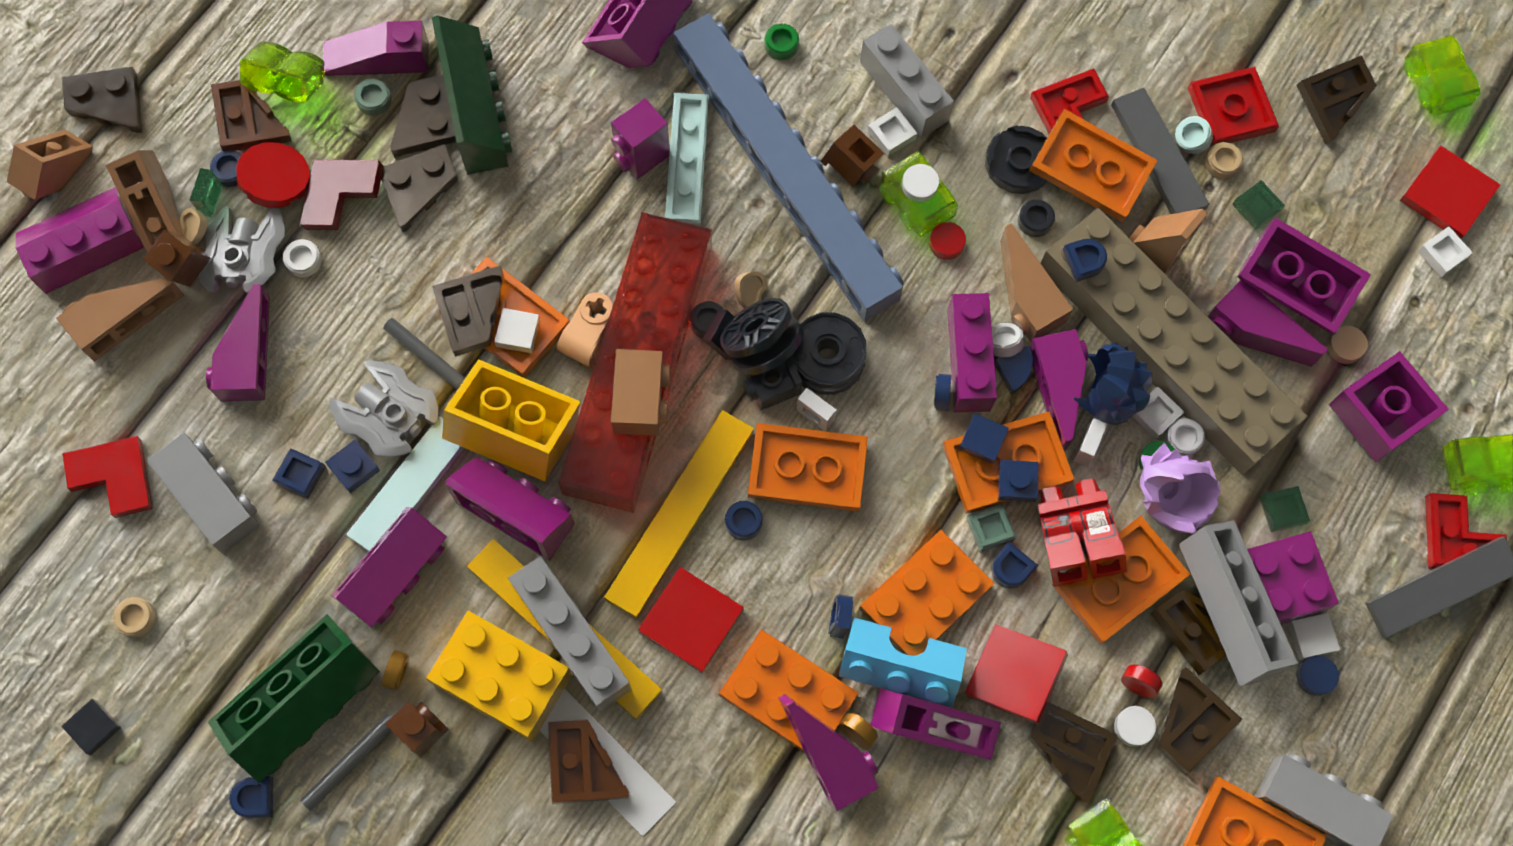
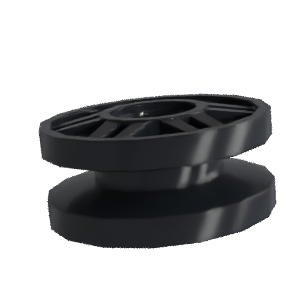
[720,298,804,375]
[791,312,866,395]

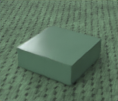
[966,503,1017,552]

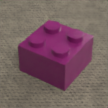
[1328,351,1449,462]
[1247,531,1339,625]

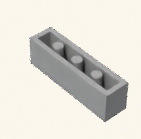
[1179,520,1298,687]
[508,556,632,712]

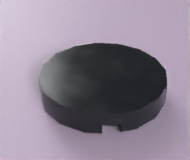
[985,125,1048,194]

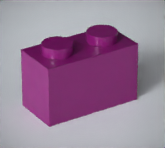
[611,98,670,180]

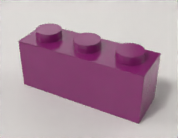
[947,293,997,413]
[331,507,447,627]

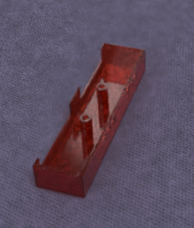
[558,212,712,513]

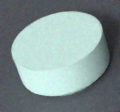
[1175,116,1213,154]

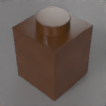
[143,230,211,287]

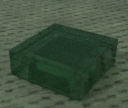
[189,168,223,217]
[1232,180,1285,230]
[1259,486,1310,532]

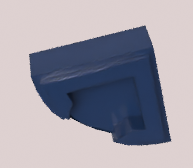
[994,345,1033,395]

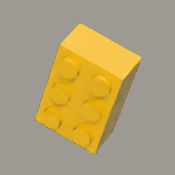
[442,359,581,481]
[426,610,573,743]

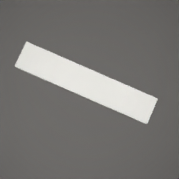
[540,689,676,836]

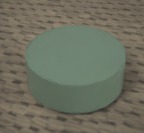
[354,79,392,116]

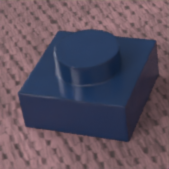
[325,439,380,494]
[998,460,1038,502]

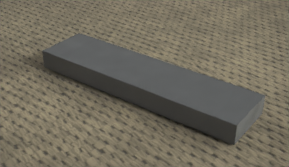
[1111,88,1209,214]
[1365,537,1513,637]

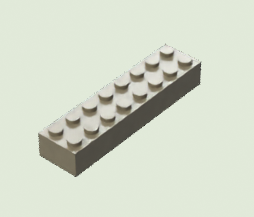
[1040,208,1308,476]

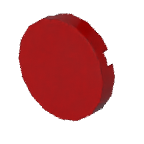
[236,142,310,208]

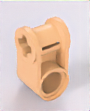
[557,292,616,367]

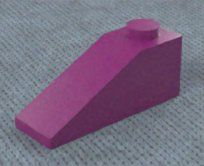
[323,20,429,76]
[1207,280,1328,367]
[206,284,270,402]
[1030,329,1089,451]
[870,688,1001,760]
[778,694,879,811]

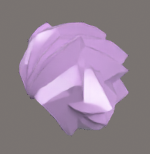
[1140,443,1221,534]

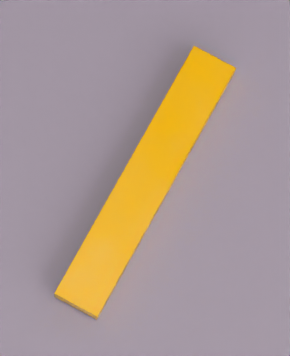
[604,410,754,619]
[467,539,662,720]

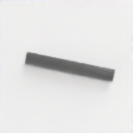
[384,318,465,390]
[300,714,392,811]

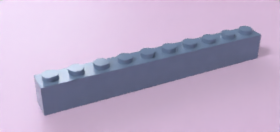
[673,13,903,322]

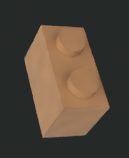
[611,349,670,436]

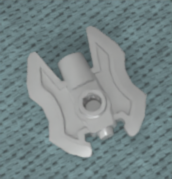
[198,206,285,294]
[329,360,438,457]

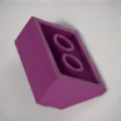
[582,0,693,68]
[15,187,144,294]
[1237,217,1371,335]
[445,456,575,561]

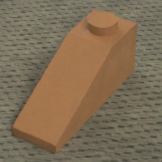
[105,150,184,253]
[1129,209,1208,275]
[1000,223,1073,343]
[56,277,184,362]

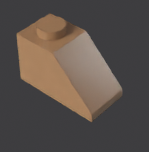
[7,130,93,199]

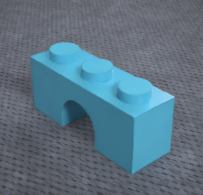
[839,617,967,708]

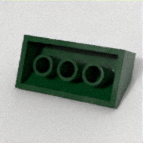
[431,15,513,175]
[208,614,380,783]

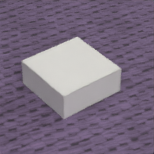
[867,107,917,157]
[1417,227,1473,277]
[494,308,540,354]
[1132,386,1184,440]
[796,388,836,431]
[1073,418,1107,467]
[1288,613,1340,660]

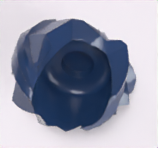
[1073,342,1153,425]

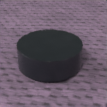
[1018,200,1055,237]
[690,301,723,339]

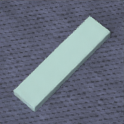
[665,93,709,228]
[346,416,464,551]

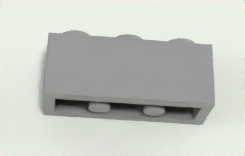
[860,24,954,139]
[146,432,260,554]
[1255,753,1393,846]

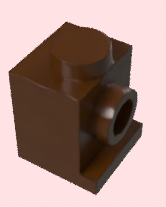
[820,125,885,187]
[385,701,449,758]

